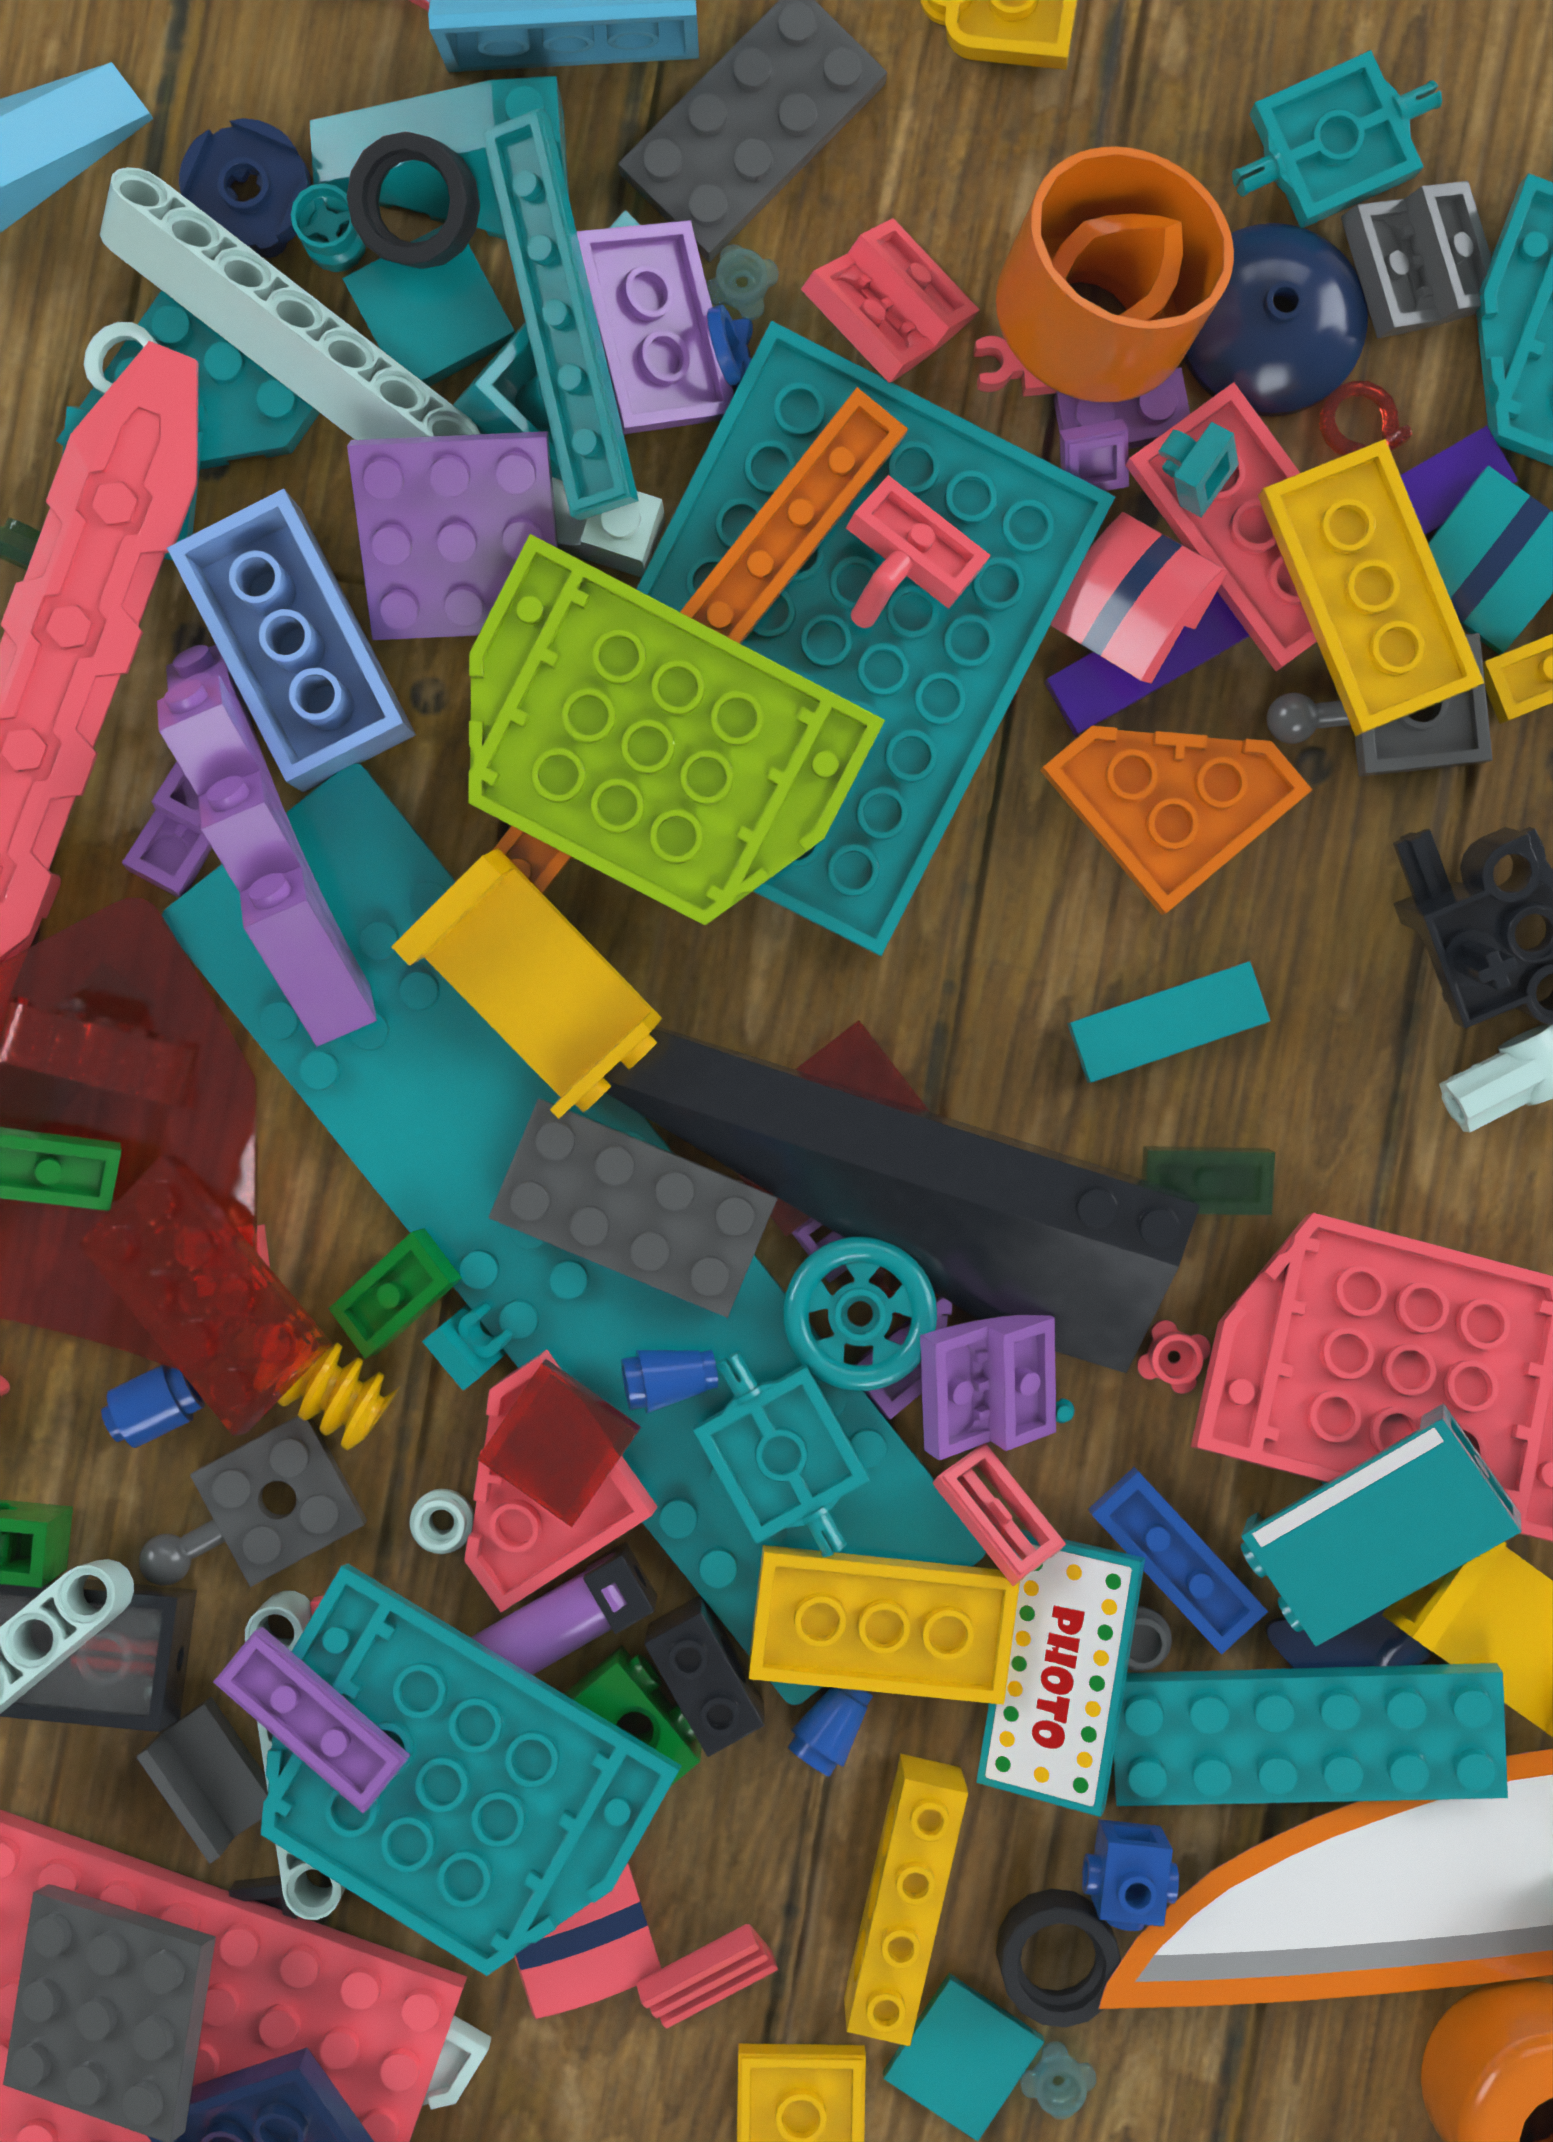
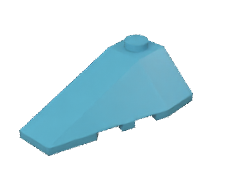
[0,62,153,233]

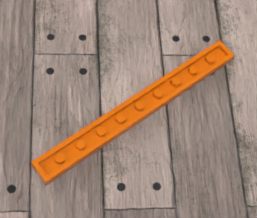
[492,387,908,895]

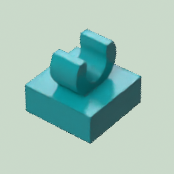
[1158,422,1239,518]
[422,1303,513,1391]

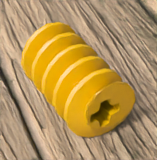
[255,1314,400,1450]

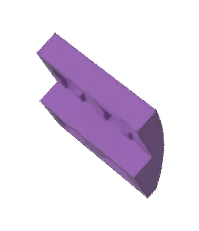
[920,1315,1056,1461]

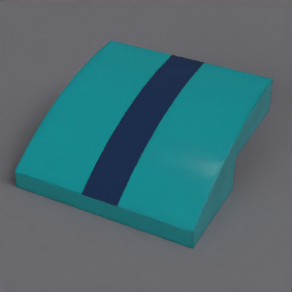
[1428,465,1553,655]

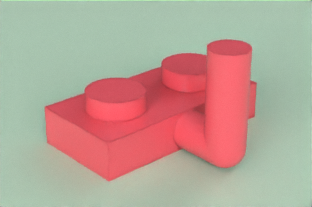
[846,475,991,628]

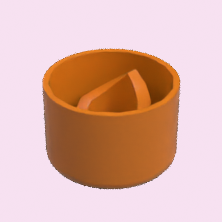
[996,146,1234,402]
[1421,1979,1553,2142]

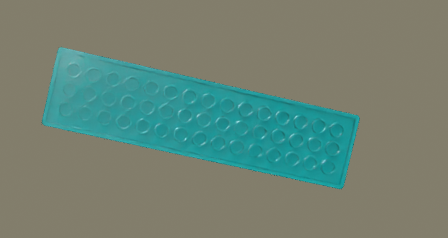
[161,763,986,1705]

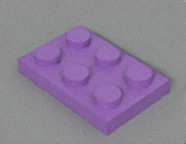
[577,220,734,434]

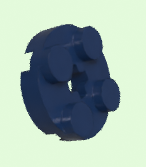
[179,118,312,258]

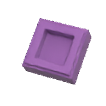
[1059,419,1129,491]

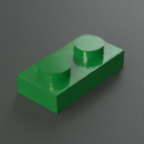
[0,1127,122,1211]
[328,1228,462,1359]

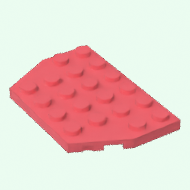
[1191,1213,1553,1543]

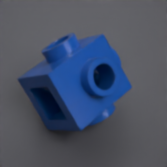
[1082,1819,1179,1931]

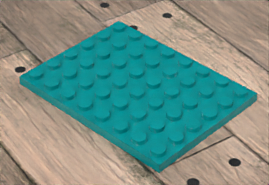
[637,321,1115,957]

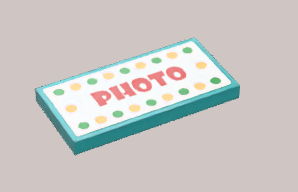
[976,1529,1145,1817]

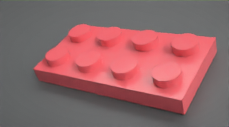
[1125,382,1317,672]

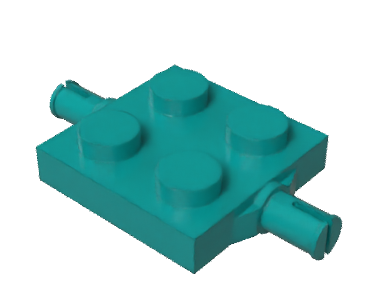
[1232,50,1442,228]
[693,1351,870,1557]

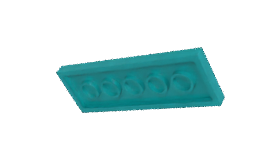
[1113,1663,1508,1806]

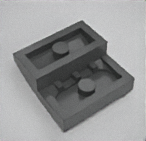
[1341,181,1492,338]

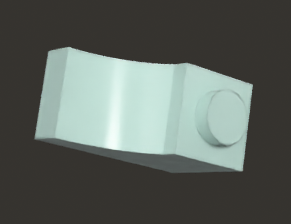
[552,477,666,578]

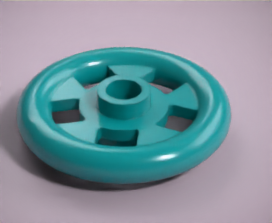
[783,1237,937,1391]

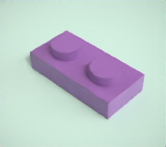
[1053,368,1190,449]

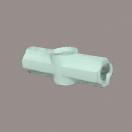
[1439,1024,1553,1132]

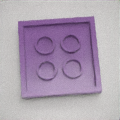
[347,431,558,640]

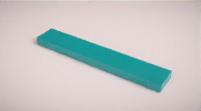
[482,108,639,521]

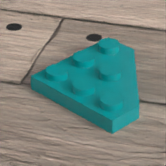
[56,290,320,470]

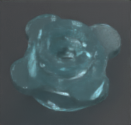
[707,244,779,320]
[1020,2041,1096,2120]

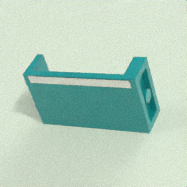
[1241,1403,1522,1647]

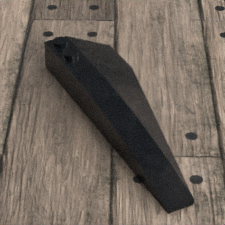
[604,1026,1200,1373]

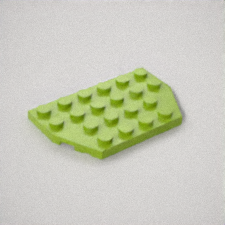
[468,534,885,926]

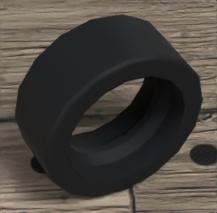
[347,131,480,269]
[996,1888,1121,2028]

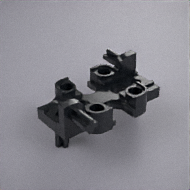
[1393,827,1553,1029]

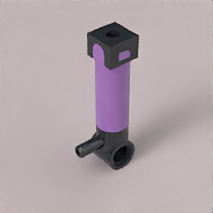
[470,1542,658,1675]

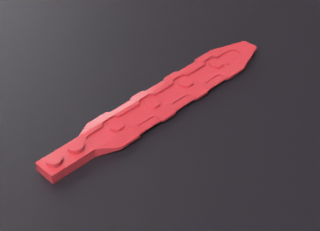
[0,341,199,961]

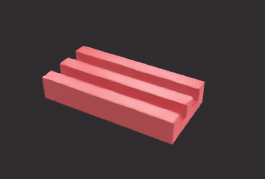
[932,1443,1066,1586]
[636,1924,779,2029]

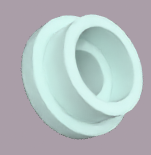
[410,1489,474,1554]

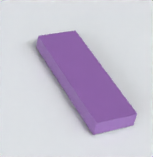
[213,1627,411,1813]

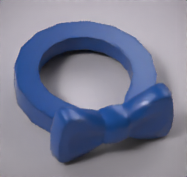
[707,304,753,389]

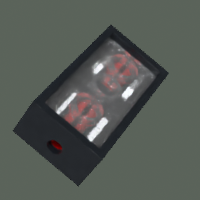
[0,1576,197,1732]

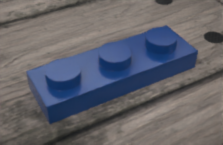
[1088,1467,1268,1655]

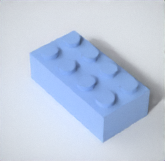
[167,489,416,792]

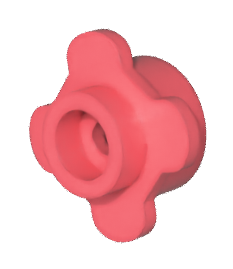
[1137,1320,1211,1394]

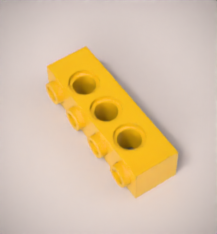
[844,1753,968,2046]

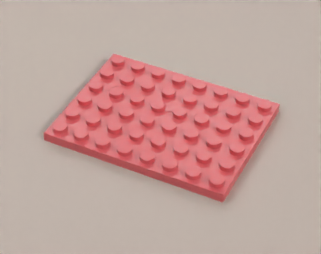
[0,1809,467,2142]

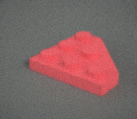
[464,1349,658,1612]

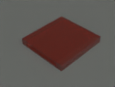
[477,1359,642,1527]

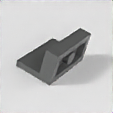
[136,1697,268,1864]

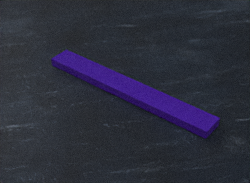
[1044,426,1518,737]

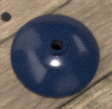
[1184,223,1368,417]

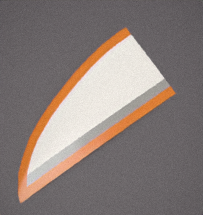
[1099,1749,1553,2009]

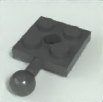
[1267,633,1493,777]
[139,1415,367,1587]

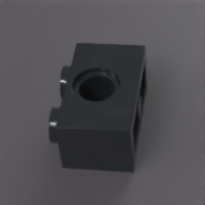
[644,1595,765,1757]

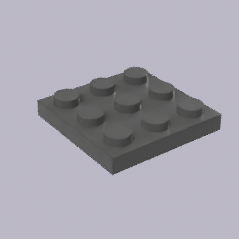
[3,1884,216,2142]

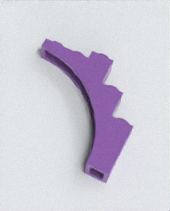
[157,644,377,1047]

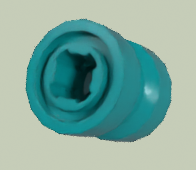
[290,183,366,272]

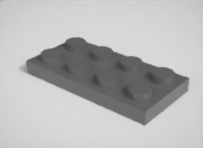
[618,0,887,263]
[488,1098,777,1318]

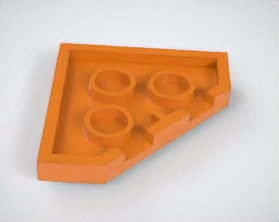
[1040,726,1312,915]

